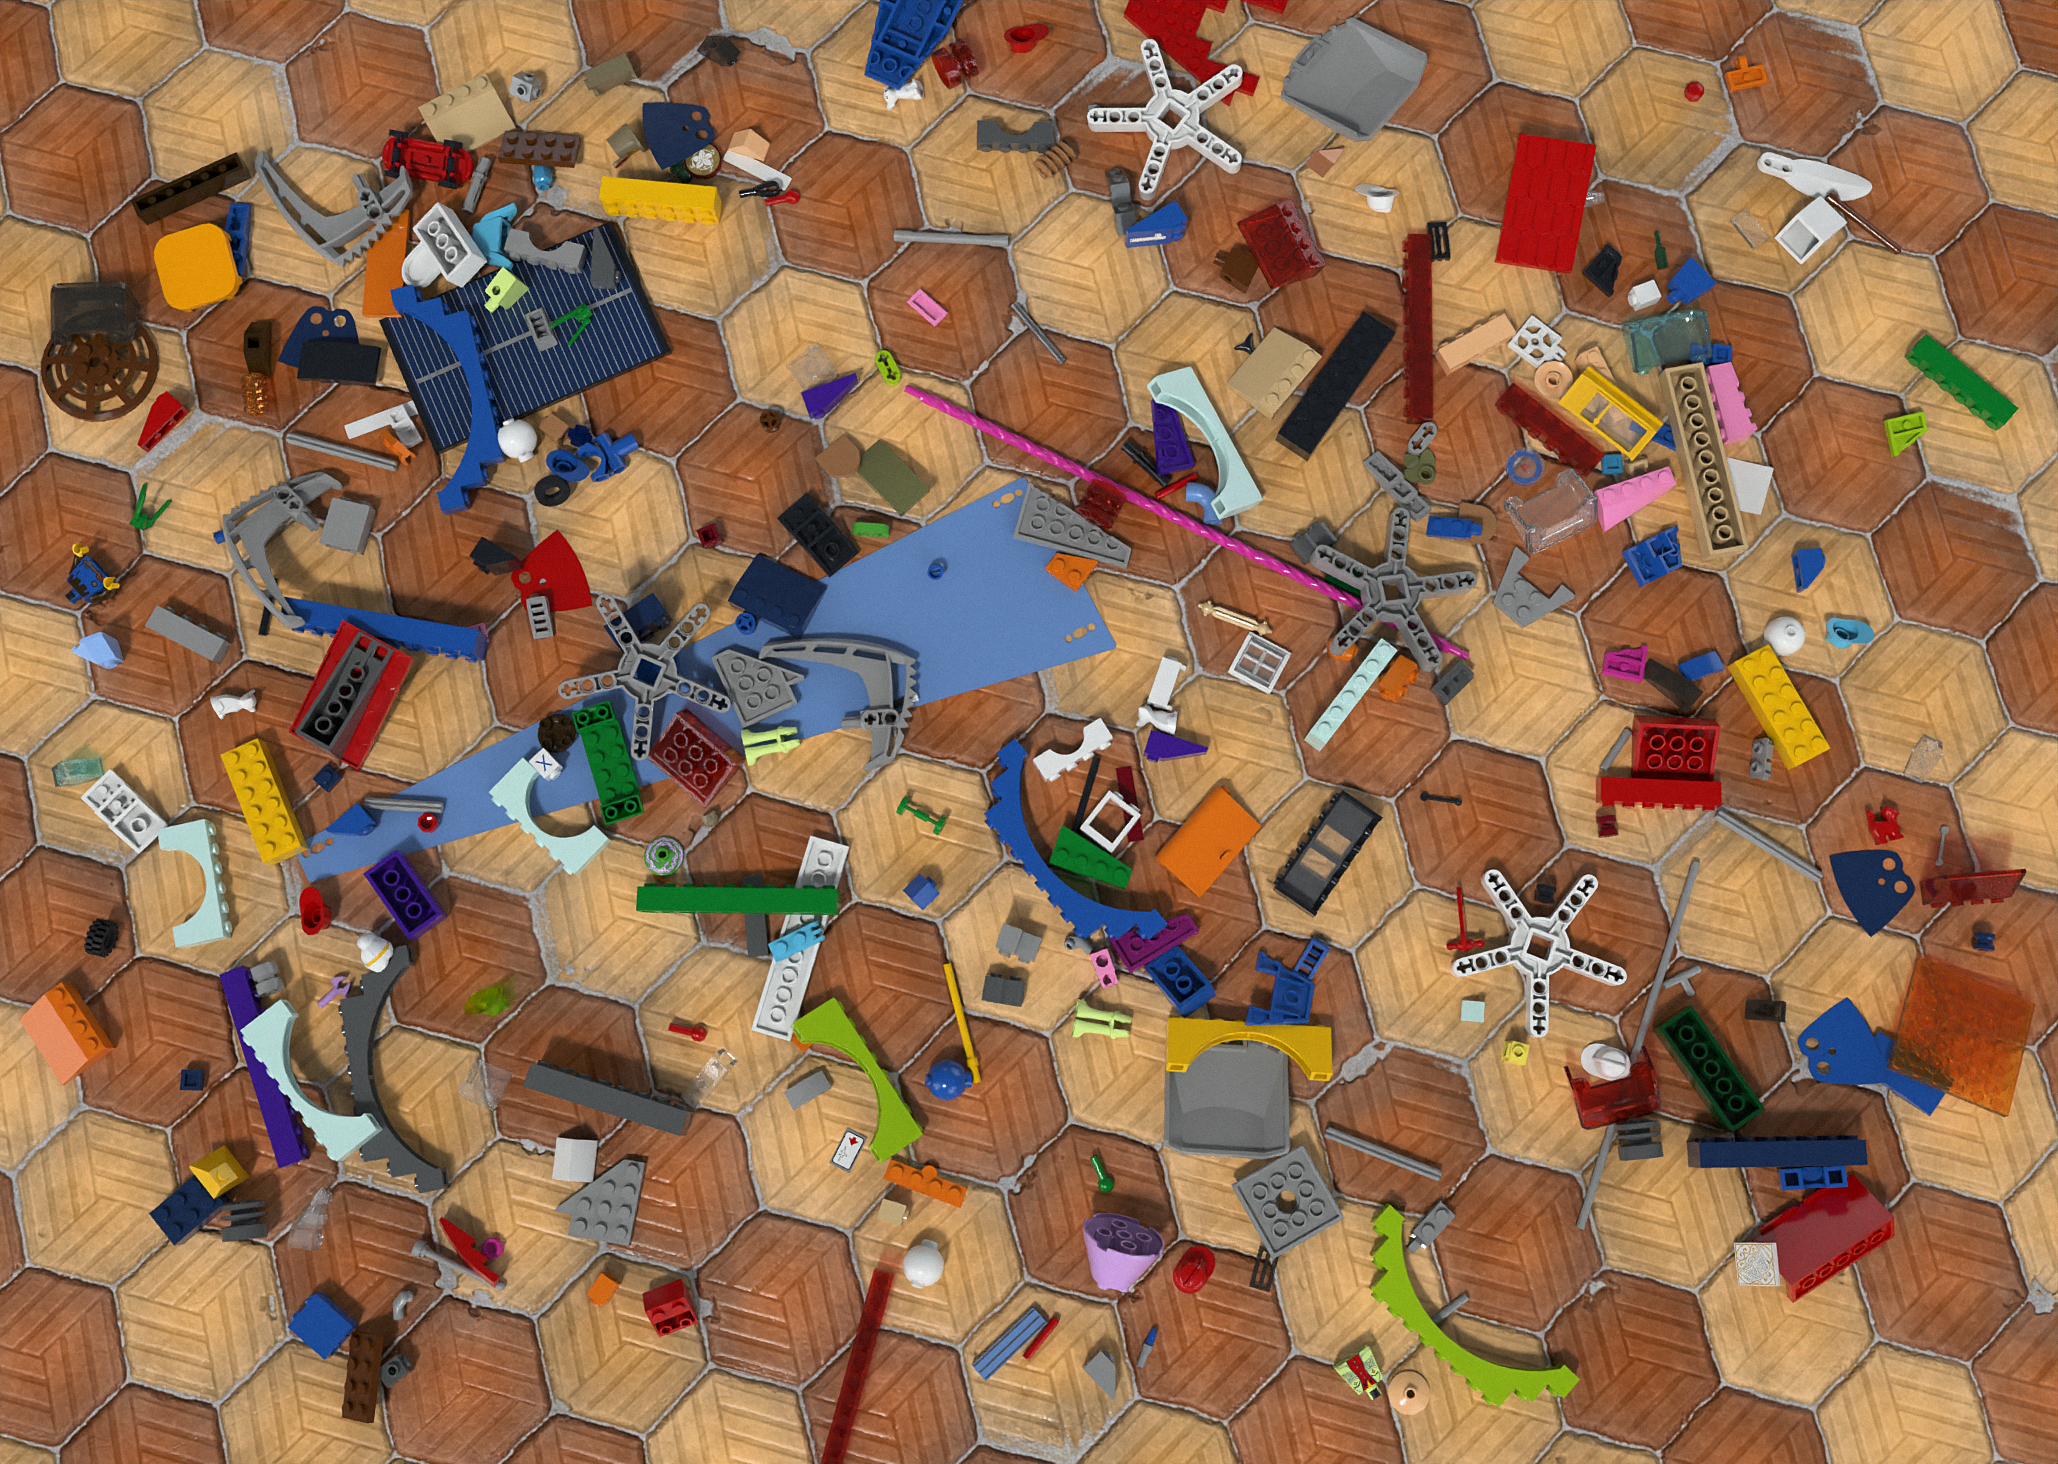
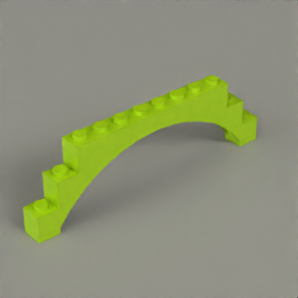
[1369,1204,1580,1407]

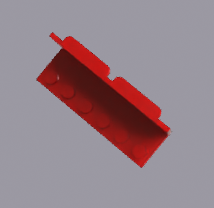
[1752,1174,1895,1303]

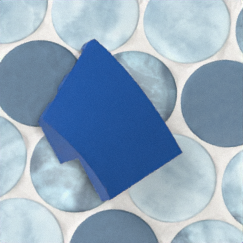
[1622,525,1682,587]

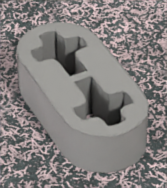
[1407,422,1437,456]

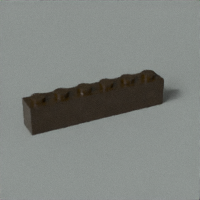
[131,152,252,225]

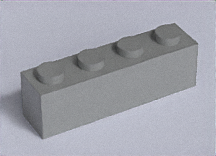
[145,606,232,665]

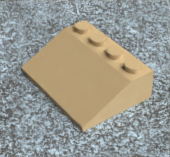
[418,73,516,153]
[1226,327,1322,421]

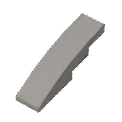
[1363,451,1431,523]

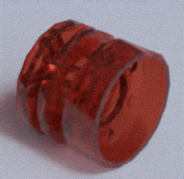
[931,38,979,90]
[1076,479,1127,529]

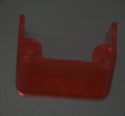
[1564,1046,1662,1130]

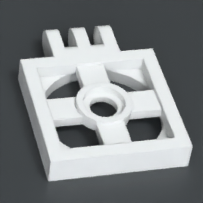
[1507,315,1567,369]

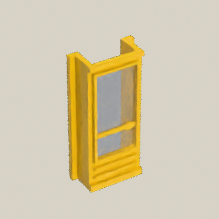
[1558,365,1664,461]

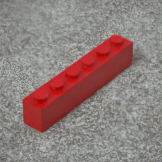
[1596,777,1722,812]

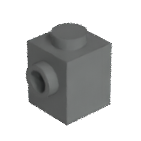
[379,1353,414,1388]

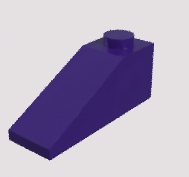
[801,373,858,419]
[1143,730,1208,763]

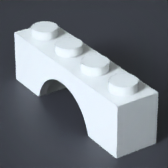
[1033,718,1113,782]

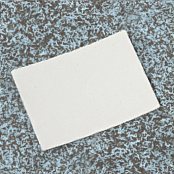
[1726,457,1774,515]

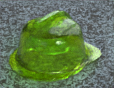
[464,985,510,1017]

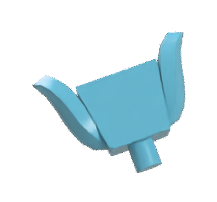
[470,203,517,271]

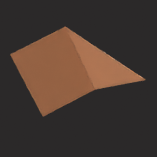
[1305,148,1344,178]

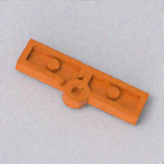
[883,1159,968,1208]

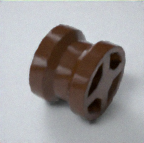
[760,410,781,433]

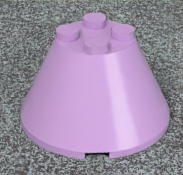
[1083,1213,1165,1292]

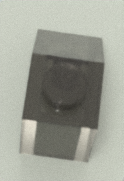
[697,36,741,67]

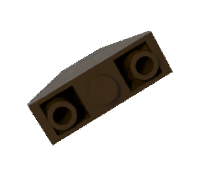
[243,321,272,378]

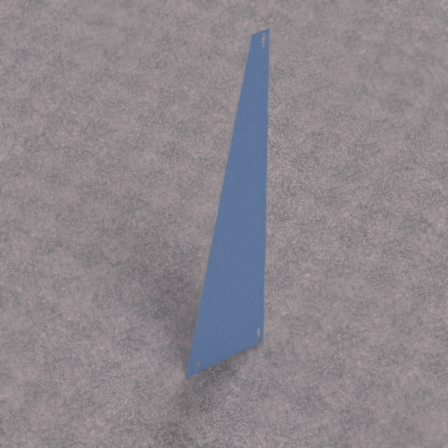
[297,477,1116,882]

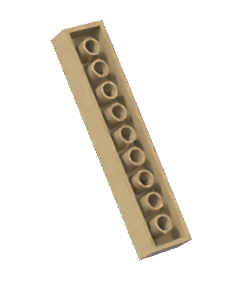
[1658,362,1749,561]

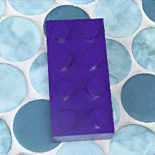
[363,850,449,940]

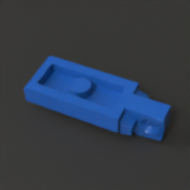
[1426,516,1483,540]

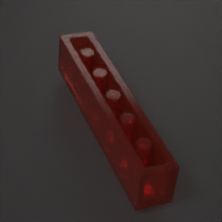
[1495,383,1605,478]

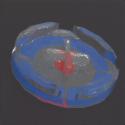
[1505,447,1545,486]

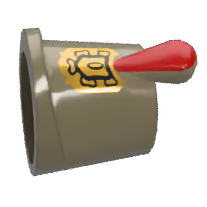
[606,123,645,168]

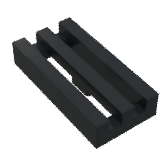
[1426,222,1451,262]

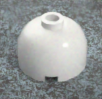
[1763,616,1806,656]

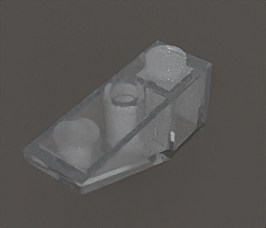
[680,1048,738,1111]
[287,1187,333,1251]

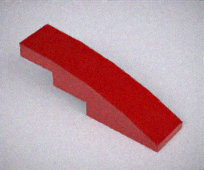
[439,1217,500,1288]

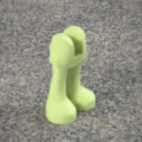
[740,726,800,767]
[1072,999,1132,1039]

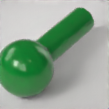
[1090,1155,1114,1193]

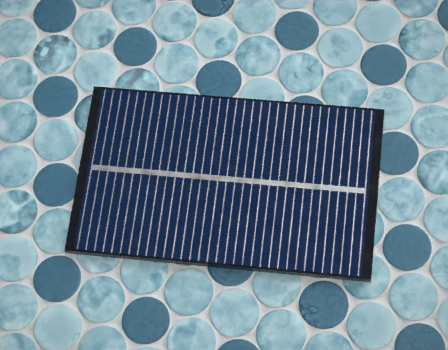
[379,221,672,455]

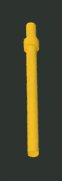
[943,963,981,1084]

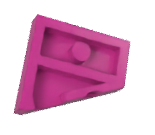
[1601,646,1648,683]

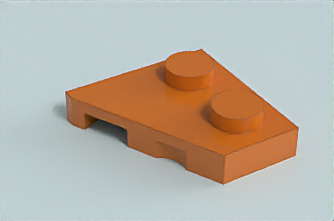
[1045,553,1099,593]

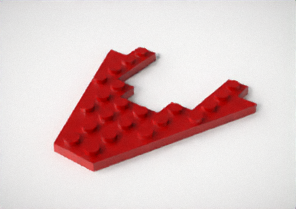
[1124,0,1288,106]

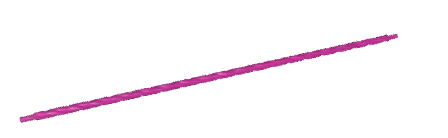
[904,385,1470,660]

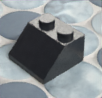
[469,537,524,576]

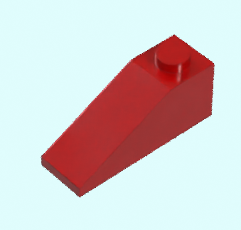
[137,391,189,453]

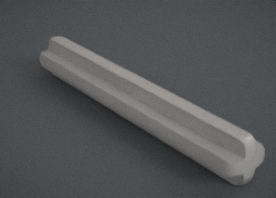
[363,797,444,813]

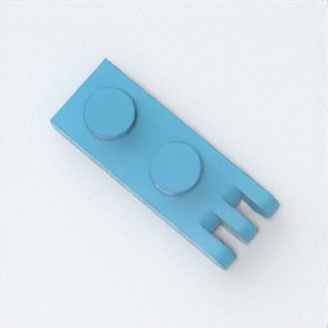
[768,921,826,963]

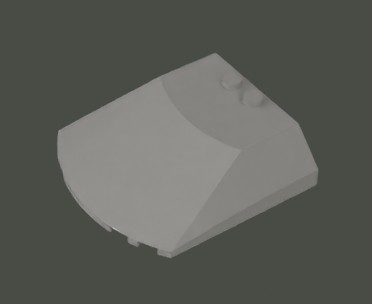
[1281,17,1428,142]
[1163,1040,1290,1159]

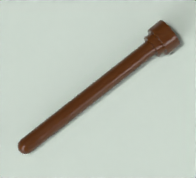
[1824,190,1901,254]

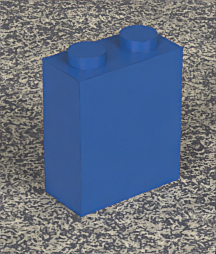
[288,1292,359,1360]

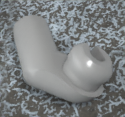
[1064,936,1095,955]
[393,1290,413,1320]

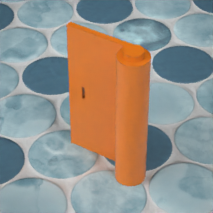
[1154,786,1262,898]

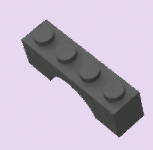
[977,120,1053,154]

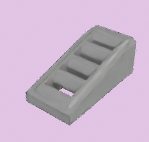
[525,307,558,351]
[526,596,554,640]

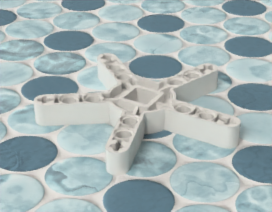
[1087,39,1243,201]
[1450,869,1627,1038]

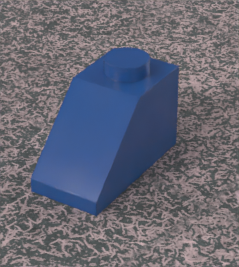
[1791,548,1826,593]
[326,803,378,836]

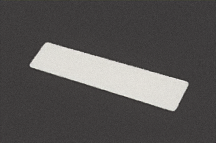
[723,150,792,190]
[344,400,418,439]

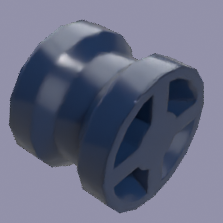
[1973,932,1995,952]

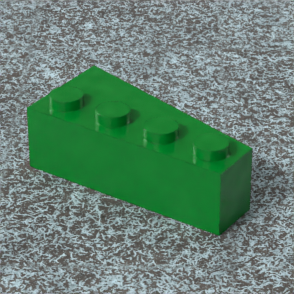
[1049,825,1132,891]

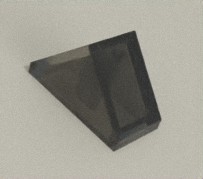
[1745,999,1786,1023]

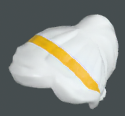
[357,933,393,972]

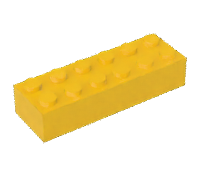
[599,176,722,225]
[1727,644,1830,770]
[221,738,308,866]

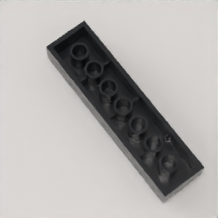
[1276,311,1396,462]

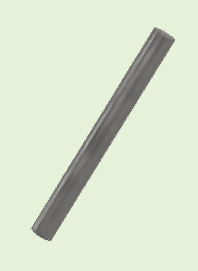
[1012,303,1066,365]

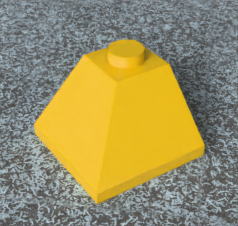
[189,1145,249,1199]

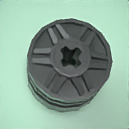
[1614,1119,1664,1161]
[220,1199,268,1242]

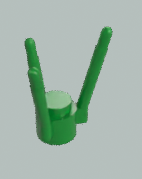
[550,303,593,347]
[129,483,171,531]

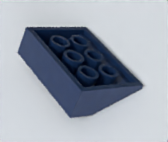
[728,554,827,639]

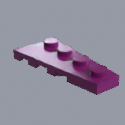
[1109,914,1199,974]

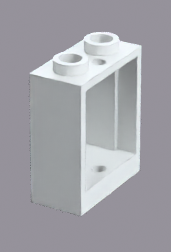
[1080,791,1141,854]

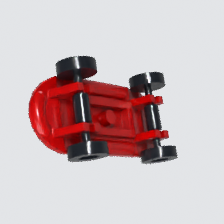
[382,129,474,189]

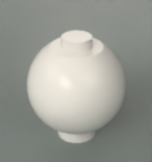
[497,418,537,463]
[903,1239,944,1289]

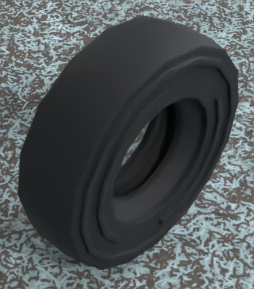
[534,475,570,507]

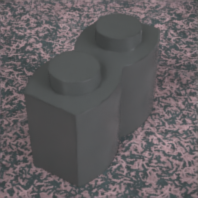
[1290,522,1337,565]
[981,973,1026,1007]

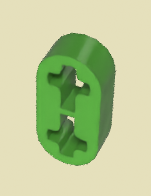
[852,522,890,538]

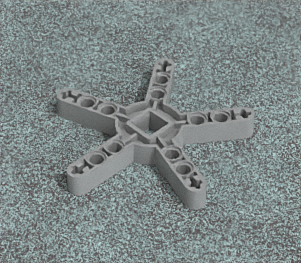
[1310,507,1477,672]
[558,593,731,761]

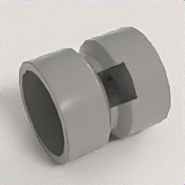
[250,961,285,997]

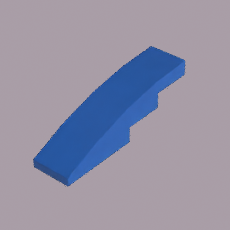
[224,203,251,279]

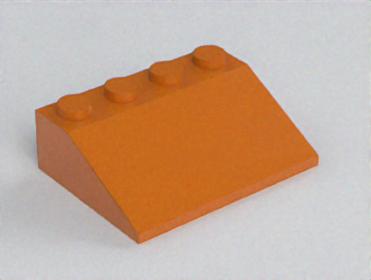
[19,982,115,1085]

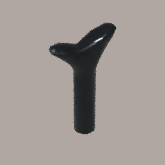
[1234,333,1255,355]

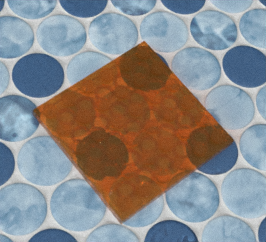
[1887,956,2036,1118]

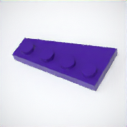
[1151,398,1195,476]

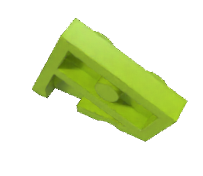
[1883,411,1928,457]

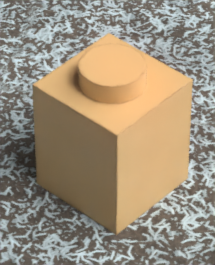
[877,1198,910,1226]

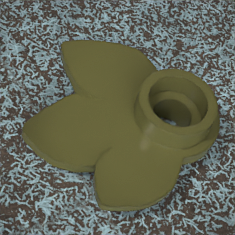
[1401,449,1436,485]

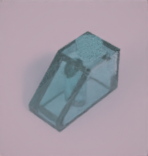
[52,758,104,787]

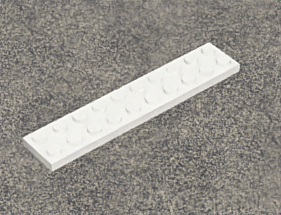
[751,836,849,1041]

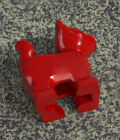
[1866,805,1904,845]

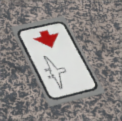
[829,1128,867,1173]

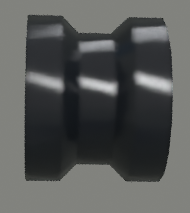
[1534,884,1557,904]

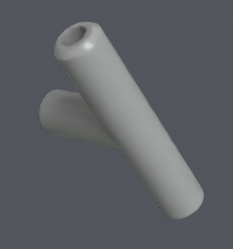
[1663,965,1701,997]

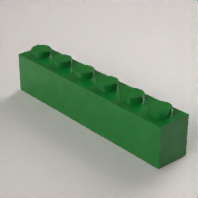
[1905,334,2019,431]

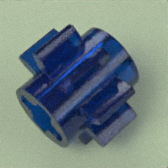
[567,424,593,448]

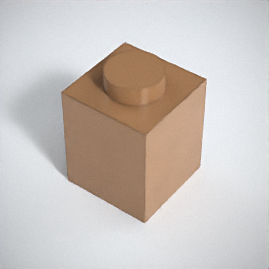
[539,413,573,447]

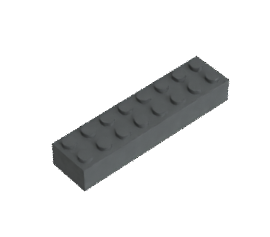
[523,1060,694,1136]

